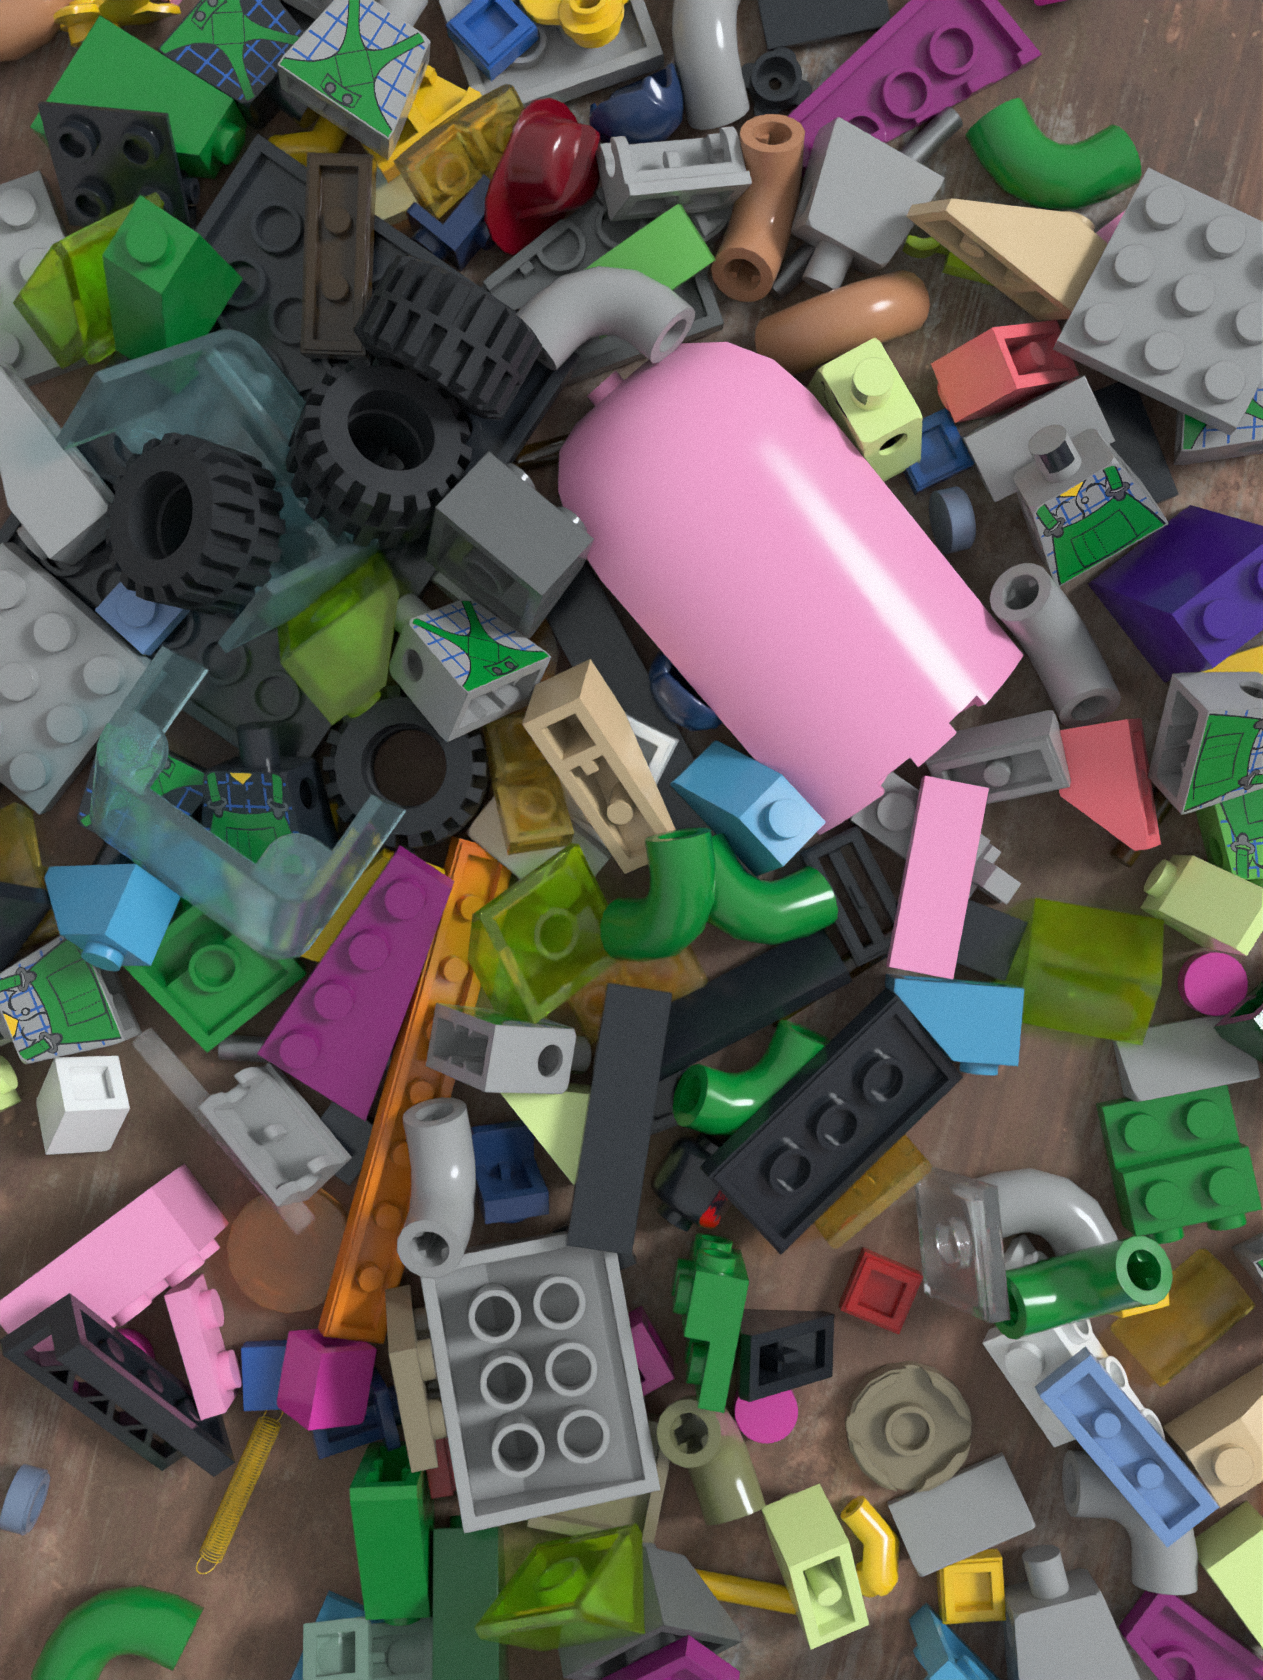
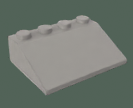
[420,1231,660,1533]

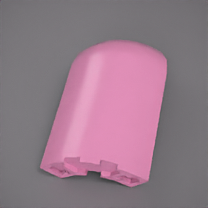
[558,342,1023,835]

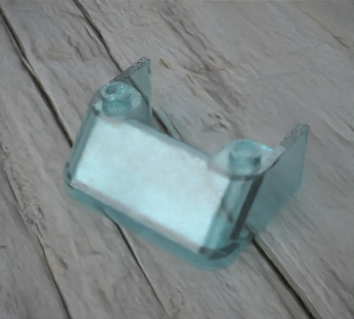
[56,329,380,653]
[89,645,407,960]

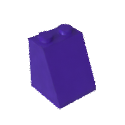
[1088,505,1263,683]

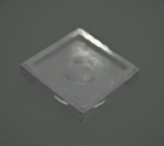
[913,1167,1010,1324]

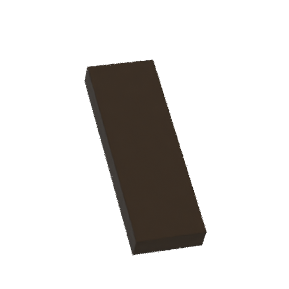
[300,152,377,360]

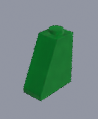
[30,15,248,179]
[102,195,243,388]
[349,1441,435,1626]

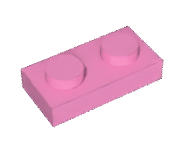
[164,1273,242,1420]

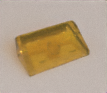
[814,1134,933,1249]
[1110,1248,1255,1388]

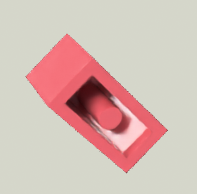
[931,320,1079,423]
[1059,718,1161,851]

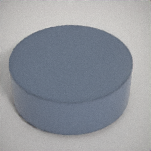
[929,486,976,554]
[0,1464,50,1535]

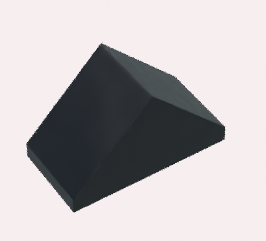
[734,1309,834,1402]

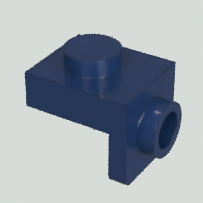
[406,175,495,271]
[471,1120,549,1224]
[311,1367,402,1460]

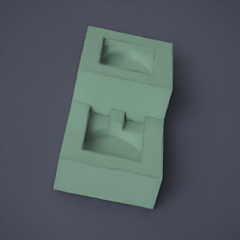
[303,1616,433,1680]

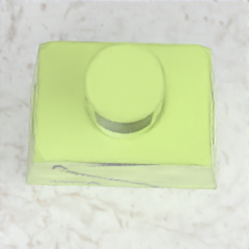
[807,338,923,482]

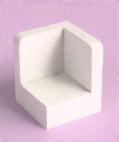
[36,1056,130,1155]

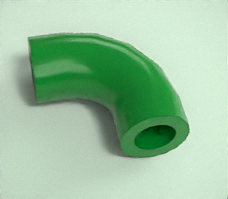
[965,98,1142,212]
[600,828,716,962]
[707,833,838,945]
[673,1020,831,1136]
[986,1236,1173,1340]
[31,1585,204,1680]

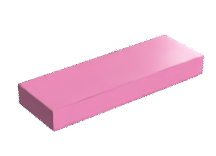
[886,776,989,980]

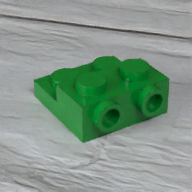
[123,870,307,1053]
[1096,1085,1262,1244]
[671,1233,749,1413]

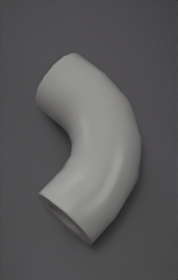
[672,0,749,130]
[516,266,695,370]
[990,563,1121,728]
[397,1097,476,1279]
[963,1168,1118,1256]
[1062,1450,1198,1595]

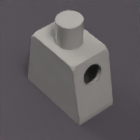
[791,117,944,293]
[1003,1545,1140,1680]

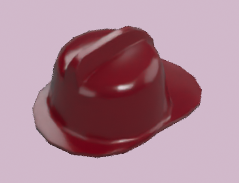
[485,98,600,255]

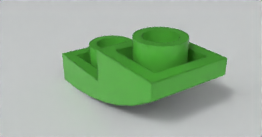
[584,203,716,340]

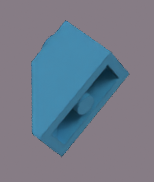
[670,740,826,877]
[44,864,181,971]
[885,974,1024,1075]

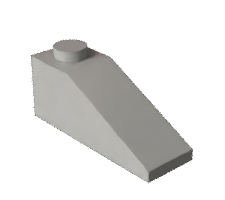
[0,359,115,565]

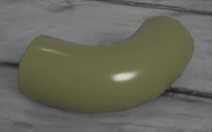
[656,1395,766,1526]

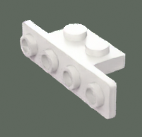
[983,1234,1165,1447]

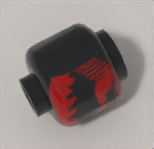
[650,1132,733,1232]

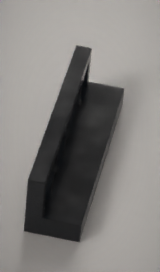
[0,1293,235,1477]

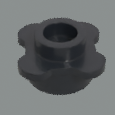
[741,47,812,117]

